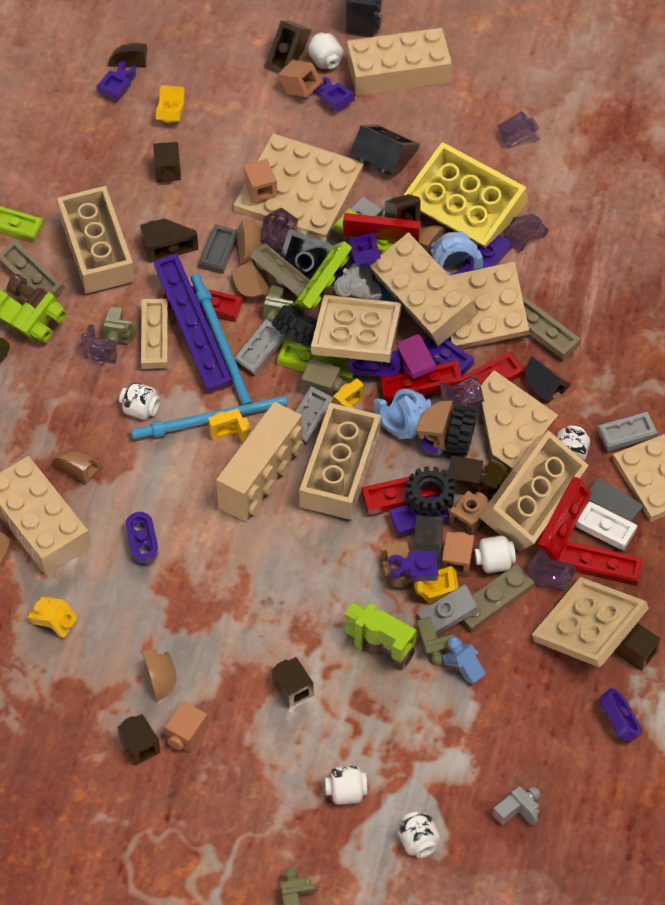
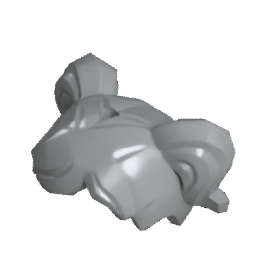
[334,263,383,300]

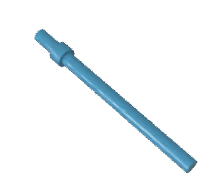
[190,274,252,405]
[131,396,287,440]

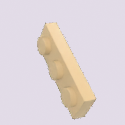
[141,299,168,369]

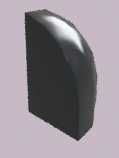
[526,356,571,401]

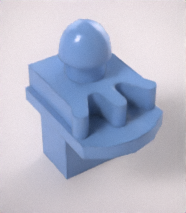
[442,637,486,684]

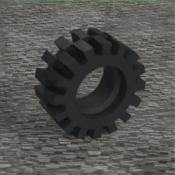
[272,305,317,347]
[446,404,478,456]
[405,466,455,519]

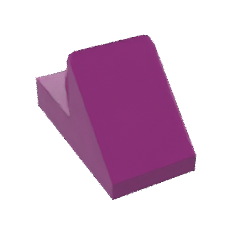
[394,334,437,379]

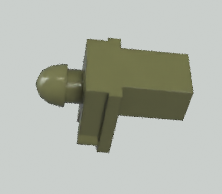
[263,285,297,323]
[103,307,137,346]
[415,617,457,665]
[280,867,319,905]

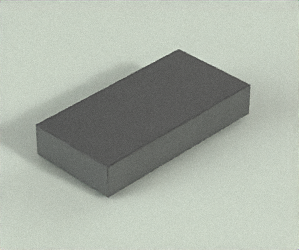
[199,224,237,274]
[587,478,644,523]

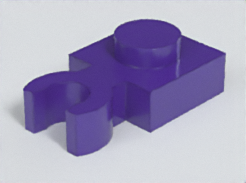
[97,61,136,102]
[314,77,355,112]
[388,551,439,581]

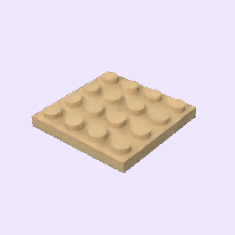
[234,133,364,237]

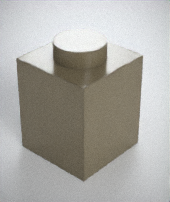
[301,359,343,397]

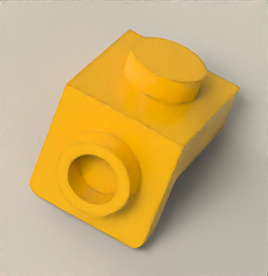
[156,85,184,123]
[333,378,364,408]
[208,408,251,444]
[414,566,459,604]
[27,596,78,638]

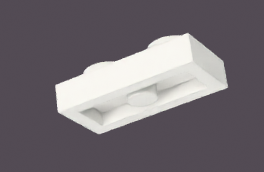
[576,501,637,551]

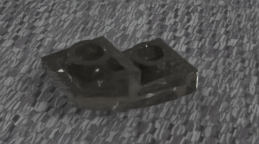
[414,515,443,570]

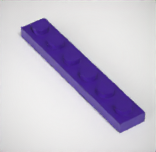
[153,253,232,393]

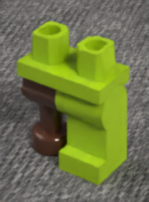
[0,274,68,343]
[345,602,417,668]

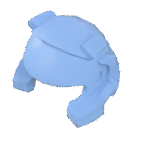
[430,231,483,276]
[373,389,431,439]

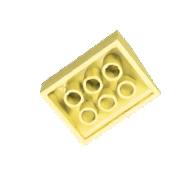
[404,142,528,248]

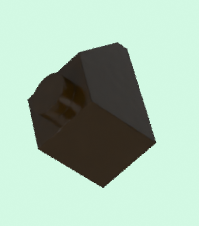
[265,21,312,72]
[385,194,421,221]
[140,218,199,263]

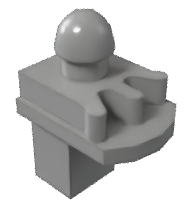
[493,786,540,825]

